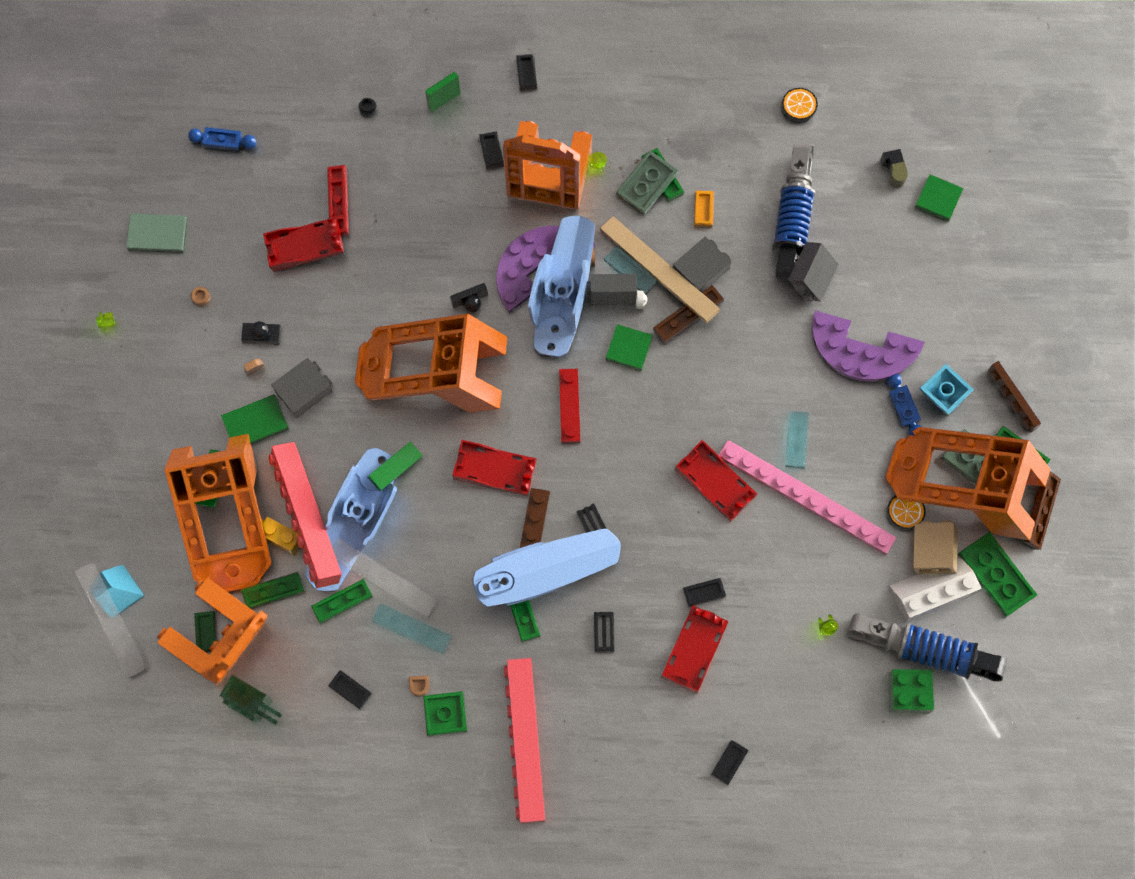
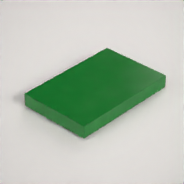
[221,394,289,444]

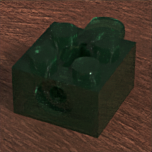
[219,675,282,725]

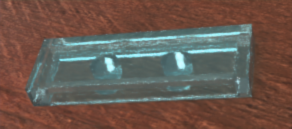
[604,246,658,295]
[785,411,809,469]

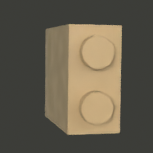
[913,520,958,574]

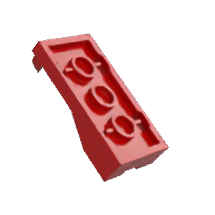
[263,217,344,272]
[452,440,537,496]
[675,440,758,522]
[661,605,729,694]

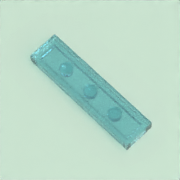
[372,603,452,654]

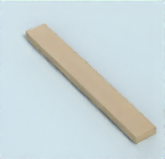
[600,216,720,323]

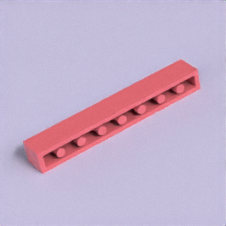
[268,442,342,589]
[504,658,545,824]

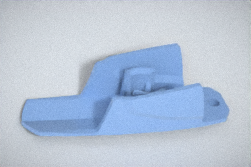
[528,216,595,358]
[305,448,397,591]
[472,529,621,606]

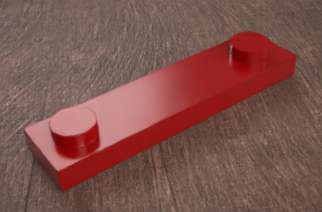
[327,165,349,236]
[559,368,580,443]

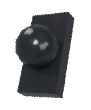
[450,283,488,313]
[241,321,281,344]

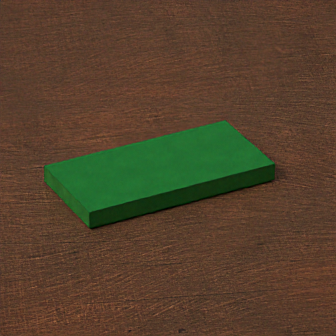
[957,532,1038,618]

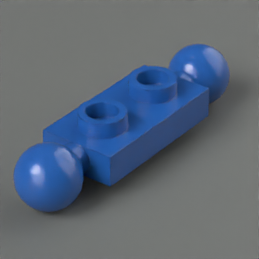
[188,127,256,151]
[887,374,922,436]

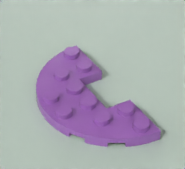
[497,226,595,313]
[812,310,925,382]

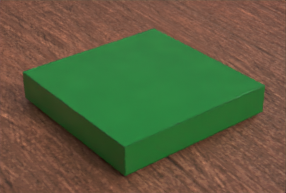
[425,72,461,113]
[915,174,964,221]
[606,324,653,371]
[423,691,467,736]

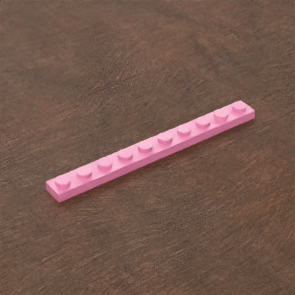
[719,440,897,555]

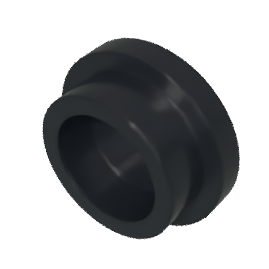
[358,98,377,116]

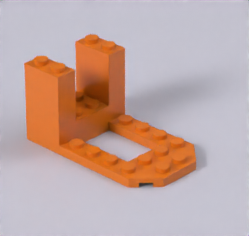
[503,121,592,210]
[354,314,507,412]
[885,427,1050,540]
[164,434,272,592]
[157,577,268,687]

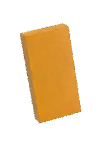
[694,190,714,228]

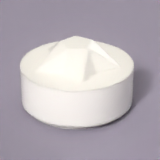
[636,290,647,309]

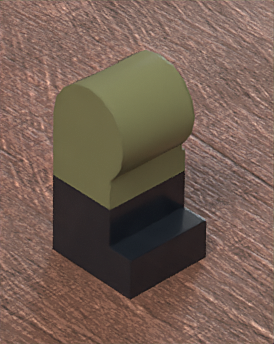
[880,149,908,187]

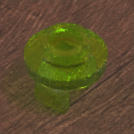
[589,152,607,171]
[96,312,115,331]
[818,614,839,635]

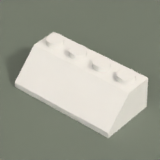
[889,557,982,622]

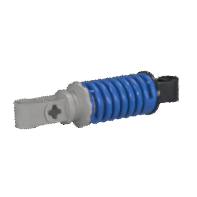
[772,144,815,279]
[847,614,1007,682]

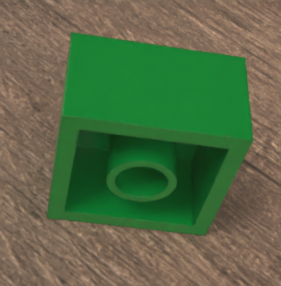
[888,669,934,713]

